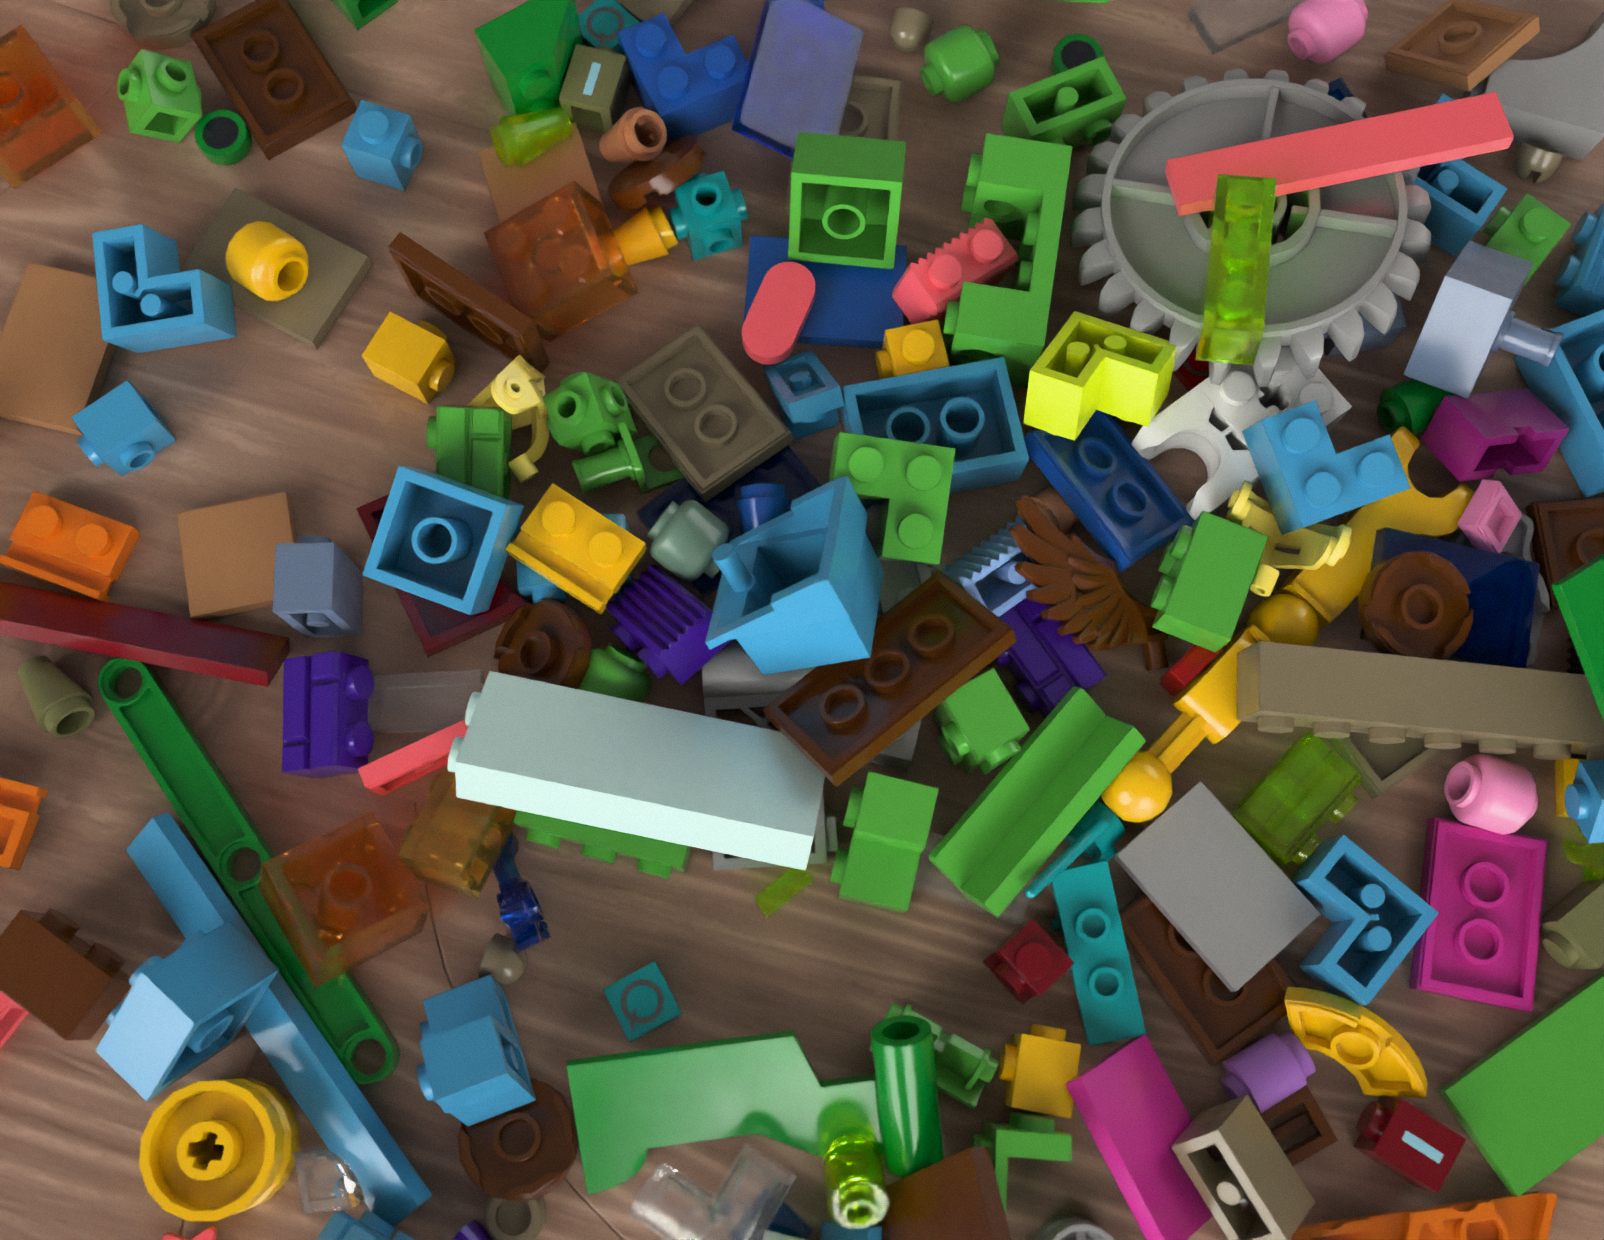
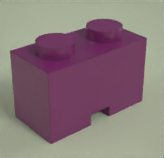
[1420,388,1570,482]

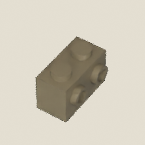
[1171,1094,1315,1240]

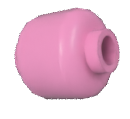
[1287,0,1368,65]
[1444,753,1538,835]

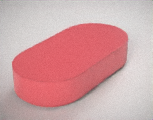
[742,262,816,365]

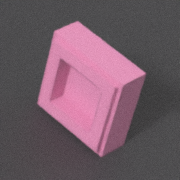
[1457,479,1522,558]

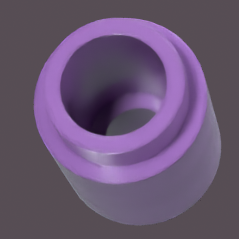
[1221,1030,1315,1114]

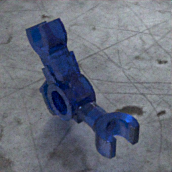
[471,823,551,953]

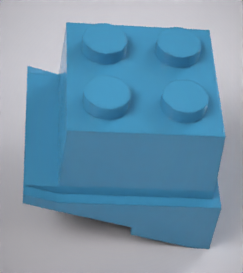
[705,476,884,675]

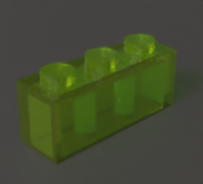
[1195,174,1277,365]

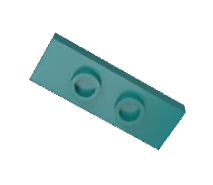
[1050,859,1146,1046]

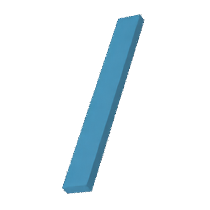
[126,812,432,1227]

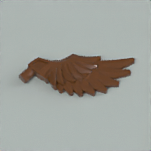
[1009,495,1169,671]

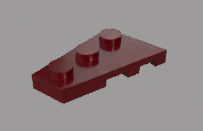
[356,494,527,657]

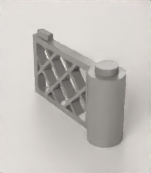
[702,642,838,870]

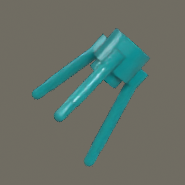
[1025,800,1126,931]

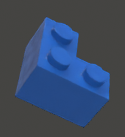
[617,13,757,143]

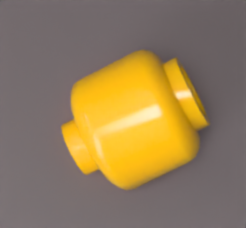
[225,221,309,301]

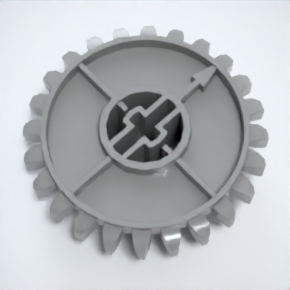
[1070,68,1431,387]

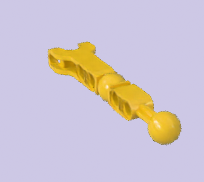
[1101,425,1475,823]

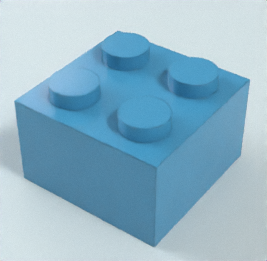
[362,466,524,615]
[95,921,279,1101]

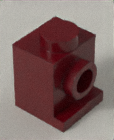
[982,919,1074,1005]

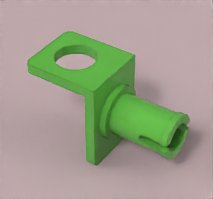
[572,421,686,494]

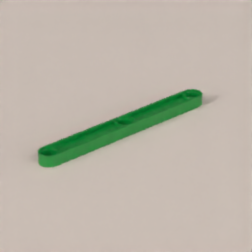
[98,657,400,1084]

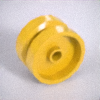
[139,1078,300,1222]

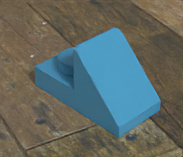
[762,350,845,440]

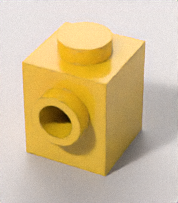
[361,311,456,405]
[875,319,950,379]
[998,1024,1081,1118]

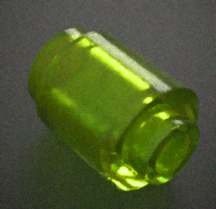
[822,1134,889,1229]

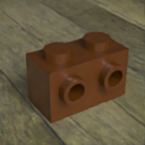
[0,909,131,1040]

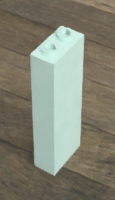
[448,671,825,870]

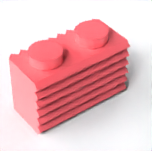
[892,218,1018,324]

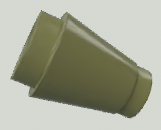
[17,656,95,739]

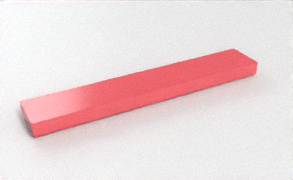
[1165,92,1514,216]

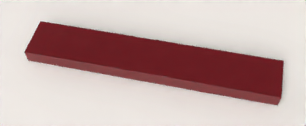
[0,581,290,687]

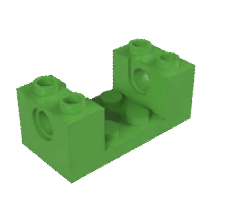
[941,133,1073,388]

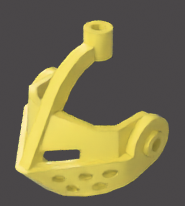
[468,354,549,484]
[1226,480,1352,596]

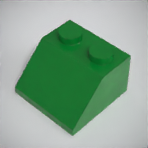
[474,0,584,135]

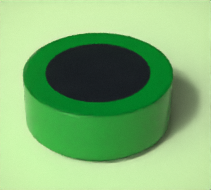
[1050,34,1104,75]
[195,110,252,165]

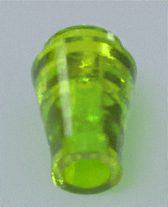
[489,106,572,168]

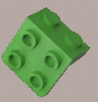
[971,1111,1072,1215]

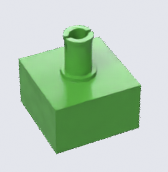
[788,132,906,269]

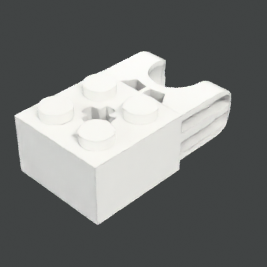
[1131,345,1352,520]

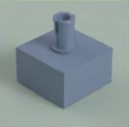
[1403,241,1564,399]

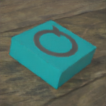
[578,0,640,54]
[603,961,683,1042]

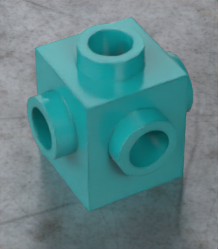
[668,171,748,261]

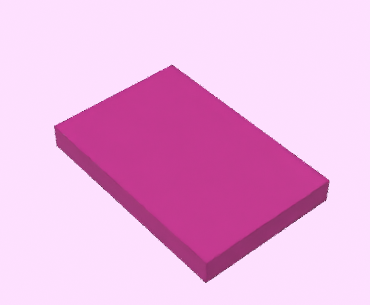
[1409,817,1548,1012]
[1065,1034,1213,1240]

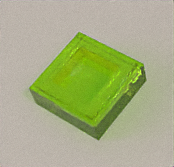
[755,868,813,920]

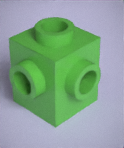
[117,49,203,143]
[543,372,637,455]

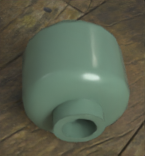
[646,500,730,582]

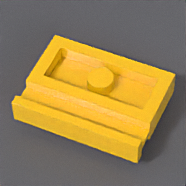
[505,483,647,615]

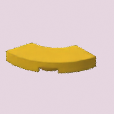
[1284,987,1428,1098]

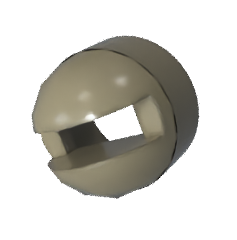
[890,7,933,53]
[1514,141,1564,183]
[478,933,527,985]

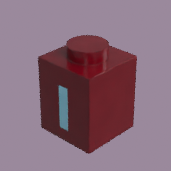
[1353,1096,1466,1193]

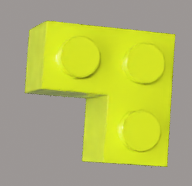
[1023,311,1177,441]

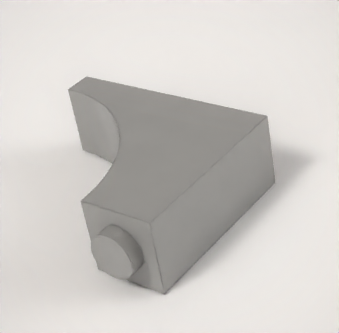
[1462,10,1604,160]

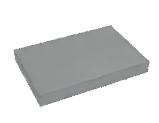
[1113,781,1321,992]

